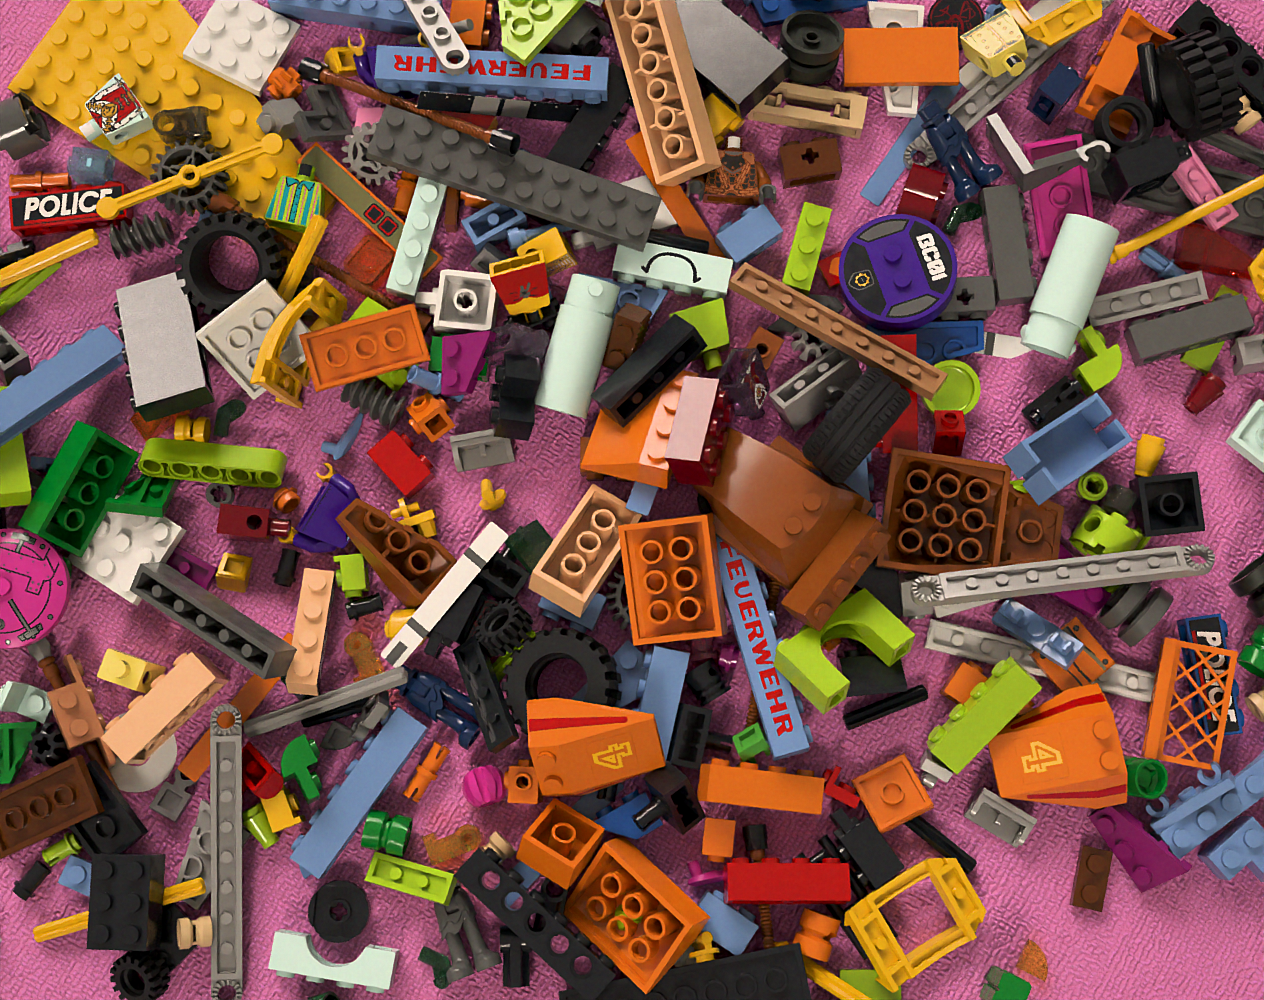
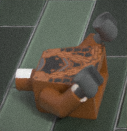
[686,136,776,206]

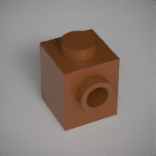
[740,326,784,376]

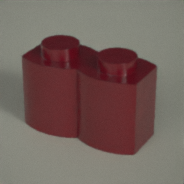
[895,163,949,225]

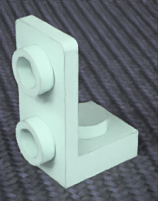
[0,681,53,724]

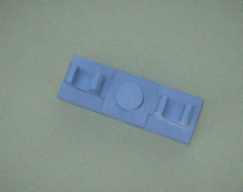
[992,598,1085,671]
[1145,761,1236,834]

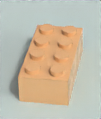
[528,484,643,618]
[101,652,230,764]

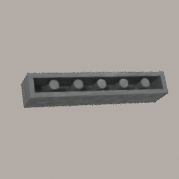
[130,562,297,679]

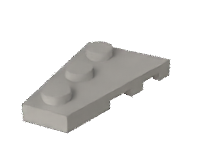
[175,799,252,910]

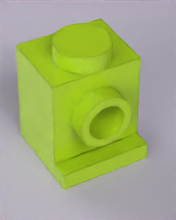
[333,553,370,598]

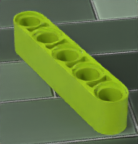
[138,438,288,488]

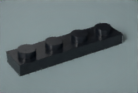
[453,635,519,754]

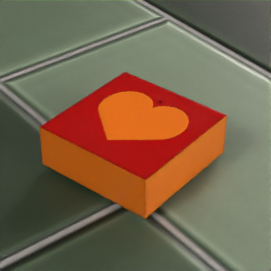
[817,251,842,290]

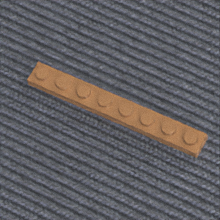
[728,262,948,401]

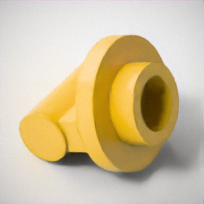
[479,479,507,511]
[689,931,720,963]

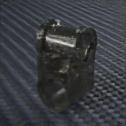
[152,106,212,145]

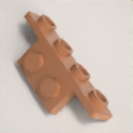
[46,653,118,769]

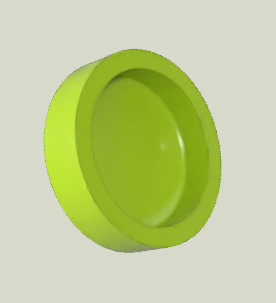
[920,360,981,415]

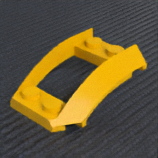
[1000,0,1102,47]
[250,278,347,409]
[844,858,986,993]

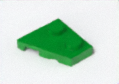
[105,474,180,518]
[0,721,41,784]

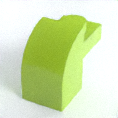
[1071,325,1122,397]

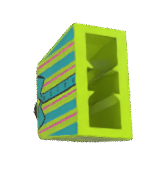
[264,164,326,237]

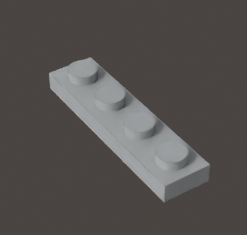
[1087,270,1208,327]

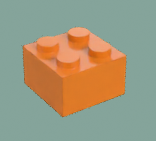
[516,797,605,890]

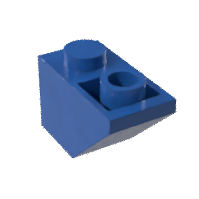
[594,790,663,840]

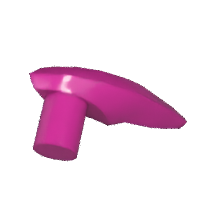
[687,860,723,887]

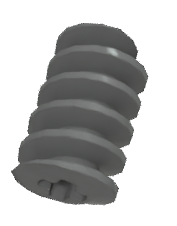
[109,211,175,260]
[340,378,407,430]

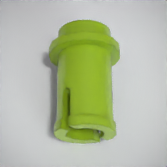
[42,832,83,867]

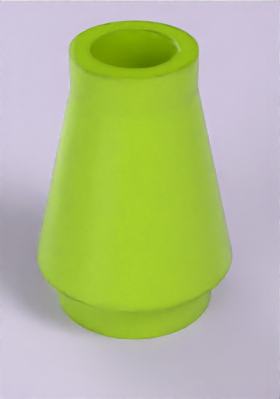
[1076,472,1108,501]
[242,802,280,849]

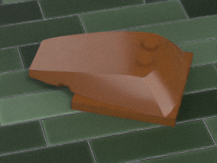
[692,427,874,592]
[875,447,1064,576]

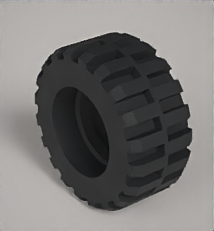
[501,628,622,735]

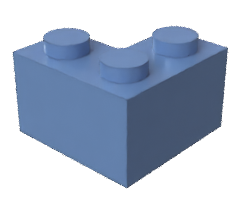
[1197,816,1264,882]

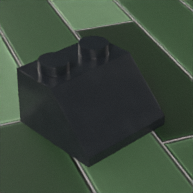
[1129,471,1205,537]
[836,649,908,697]

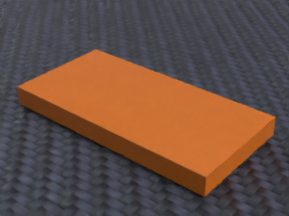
[843,27,960,87]
[299,303,431,393]

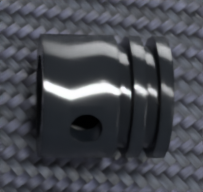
[684,658,732,707]

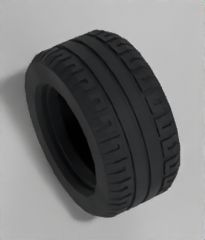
[802,367,912,483]

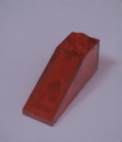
[1173,224,1254,281]

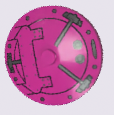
[0,528,71,649]

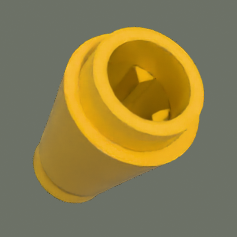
[1134,434,1166,477]

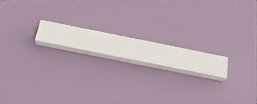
[924,619,1155,703]

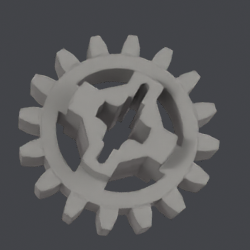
[342,122,401,185]

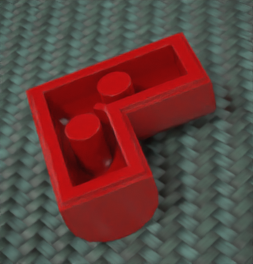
[209,742,284,799]

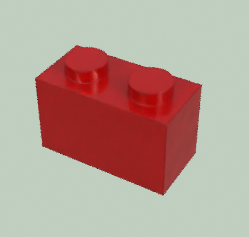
[367,430,435,500]

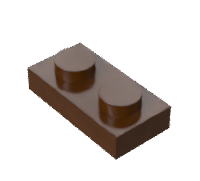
[1069,845,1113,912]

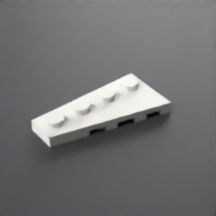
[867,1,924,118]

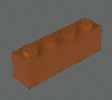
[781,509,892,631]

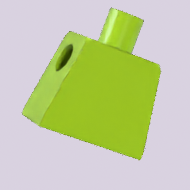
[669,298,730,372]

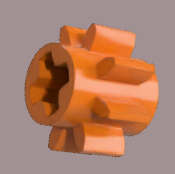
[267,66,303,100]

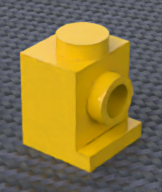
[260,784,307,833]

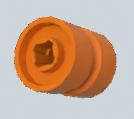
[792,907,841,962]

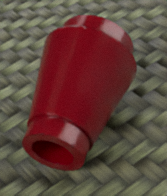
[1183,372,1227,416]

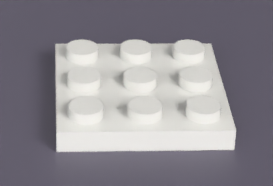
[182,0,301,97]
[195,279,311,400]
[67,489,187,606]

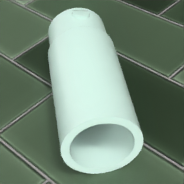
[1020,214,1120,360]
[534,274,620,419]

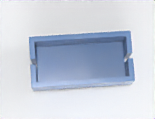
[1002,393,1133,506]

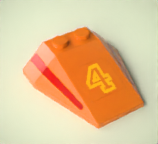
[987,683,1128,809]
[527,697,666,798]

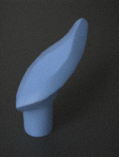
[321,413,364,461]

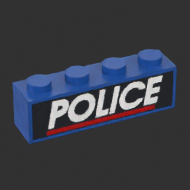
[1177,613,1245,739]

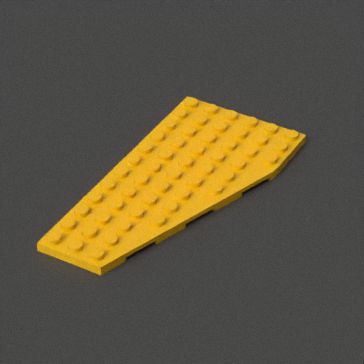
[7,0,337,269]

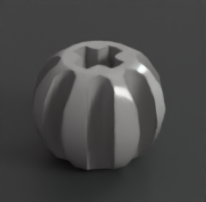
[791,327,833,362]

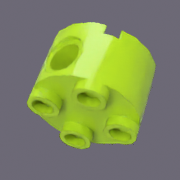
[1069,504,1143,556]

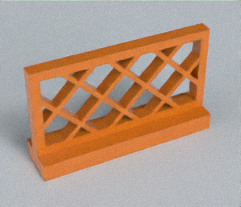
[1141,637,1238,771]

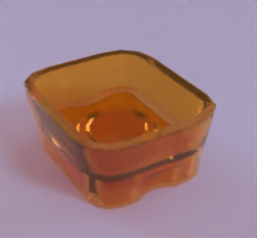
[343,235,396,291]

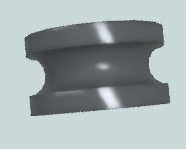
[206,483,235,508]

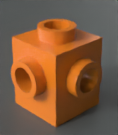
[405,392,456,443]
[504,759,543,804]

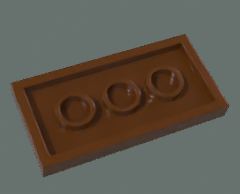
[0,755,105,859]

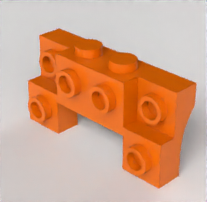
[1074,8,1176,141]

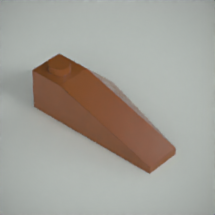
[335,498,457,609]

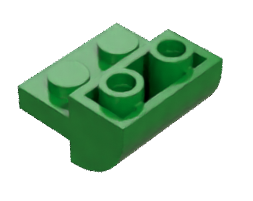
[281,734,323,805]

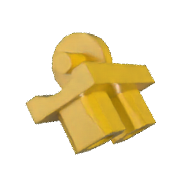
[390,497,437,538]

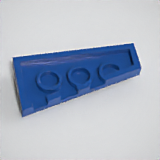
[751,0,878,27]
[865,320,984,369]

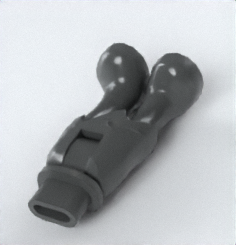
[434,870,503,984]

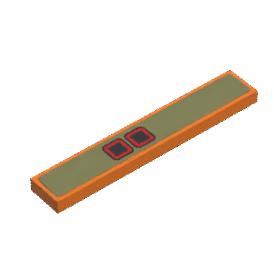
[296,142,443,280]

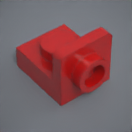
[931,410,966,456]
[821,765,861,809]

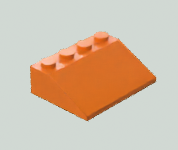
[581,370,699,489]
[618,513,728,646]
[564,836,710,994]

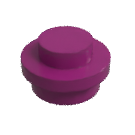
[718,642,740,672]

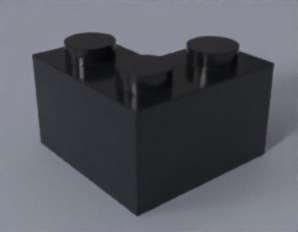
[489,353,541,441]

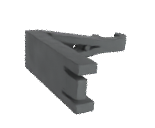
[986,113,1111,193]

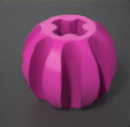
[462,765,507,808]

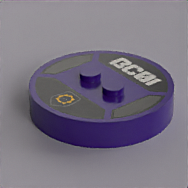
[839,214,957,332]

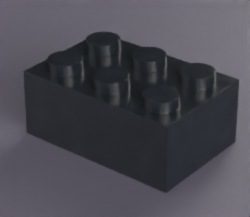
[86,853,166,951]

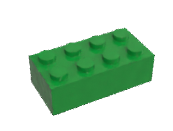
[18,420,139,558]

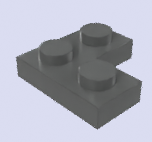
[293,84,354,143]

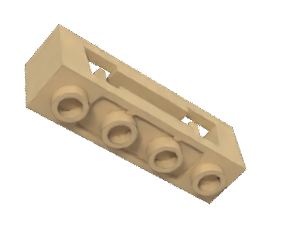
[747,81,868,139]

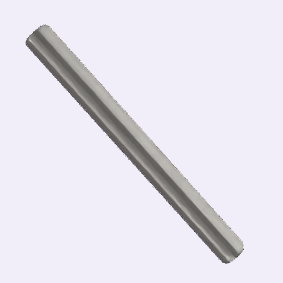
[243,666,408,738]

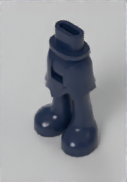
[917,99,1003,203]
[395,664,481,750]

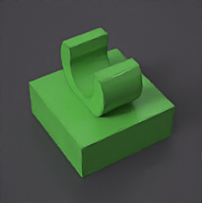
[732,722,770,763]

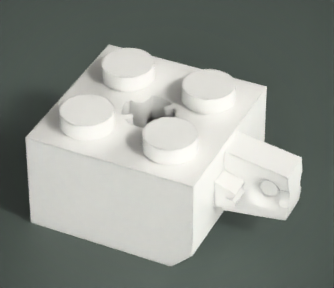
[415,269,499,335]

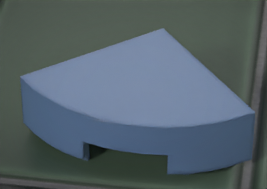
[30,456,55,473]

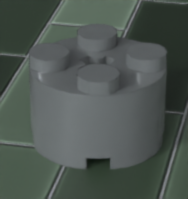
[546,4,610,57]
[0,92,51,160]

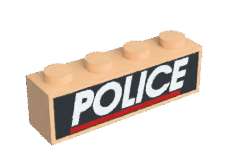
[286,568,336,696]

